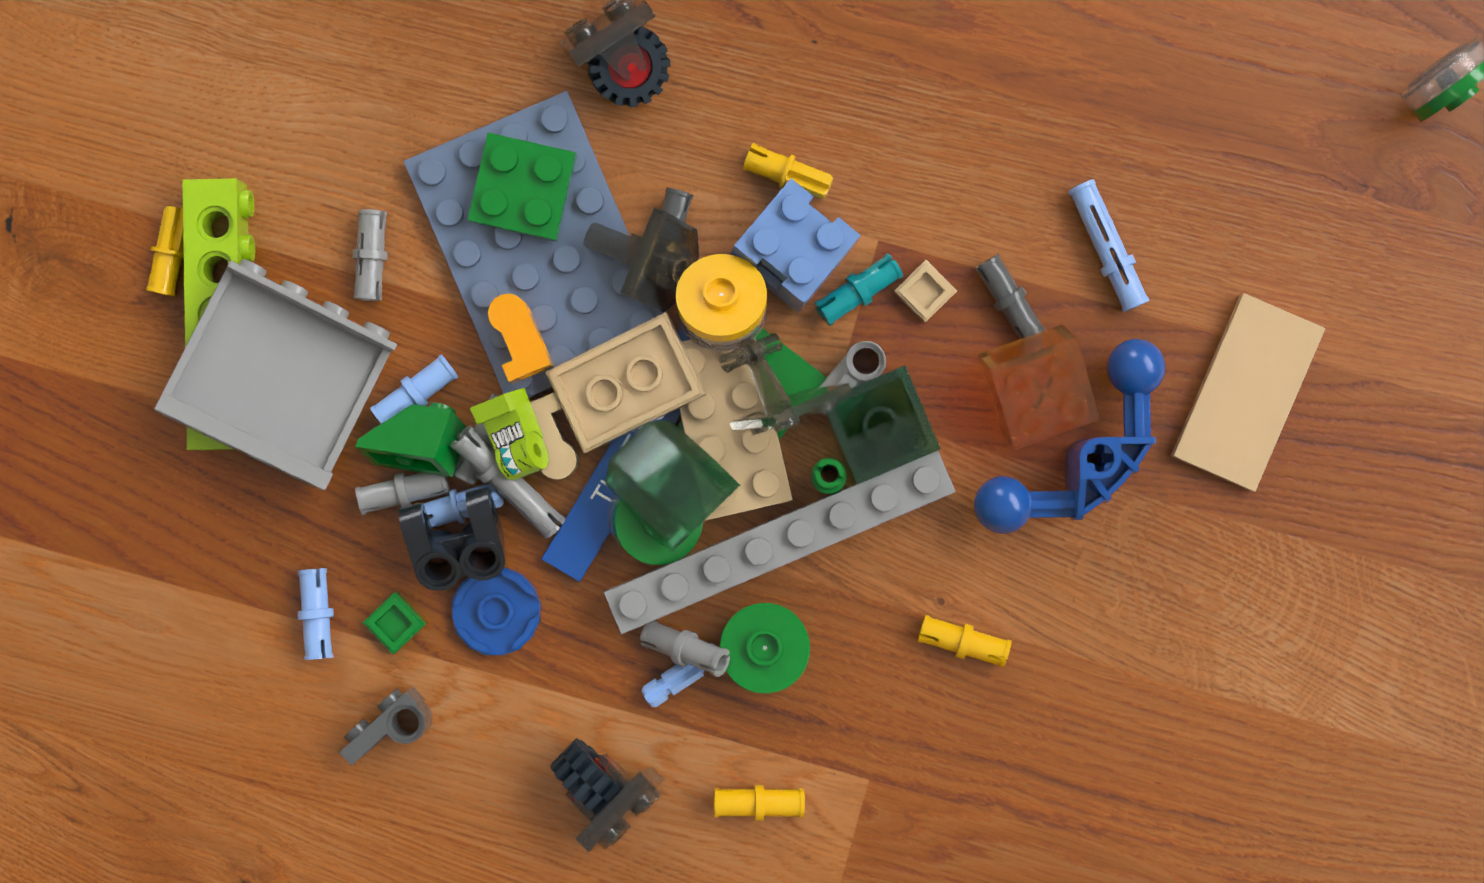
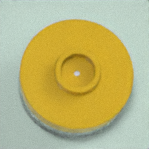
[676,254,767,351]

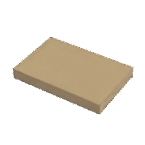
[545,312,707,453]

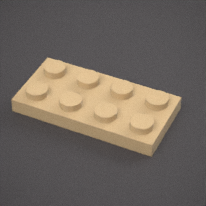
[679,330,793,521]

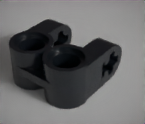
[399,487,505,591]

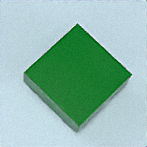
[363,591,427,655]

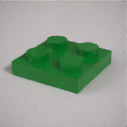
[468,133,577,242]

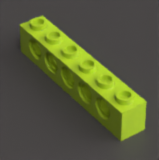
[182,178,255,451]

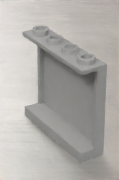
[153,259,397,490]

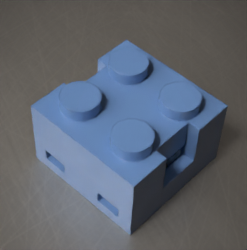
[731,178,861,313]

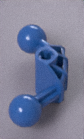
[974,339,1166,534]

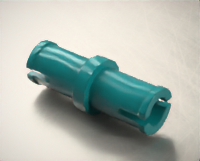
[814,253,903,326]

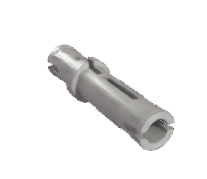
[450,426,565,539]

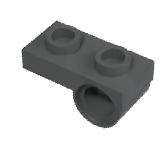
[339,687,432,766]

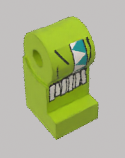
[470,388,549,481]

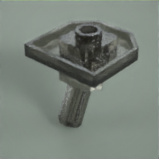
[584,208,699,313]

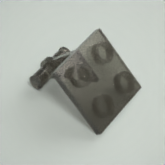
[719,333,851,435]

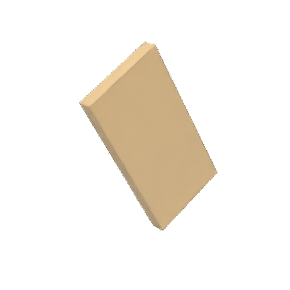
[1171,293,1326,492]

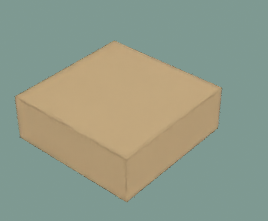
[894,260,957,323]

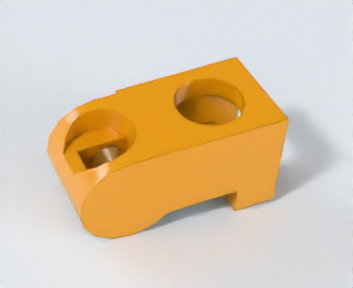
[488,293,554,384]

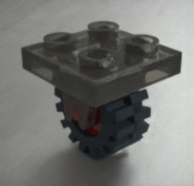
[559,0,671,107]
[550,738,665,852]

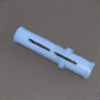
[1068,179,1150,312]

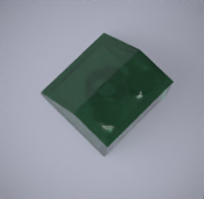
[821,365,941,485]

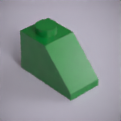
[355,403,466,477]

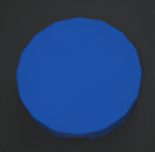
[452,567,541,655]

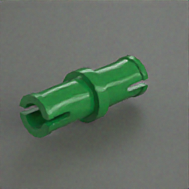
[811,458,847,494]

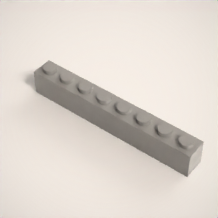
[604,450,956,634]

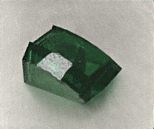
[605,421,740,552]

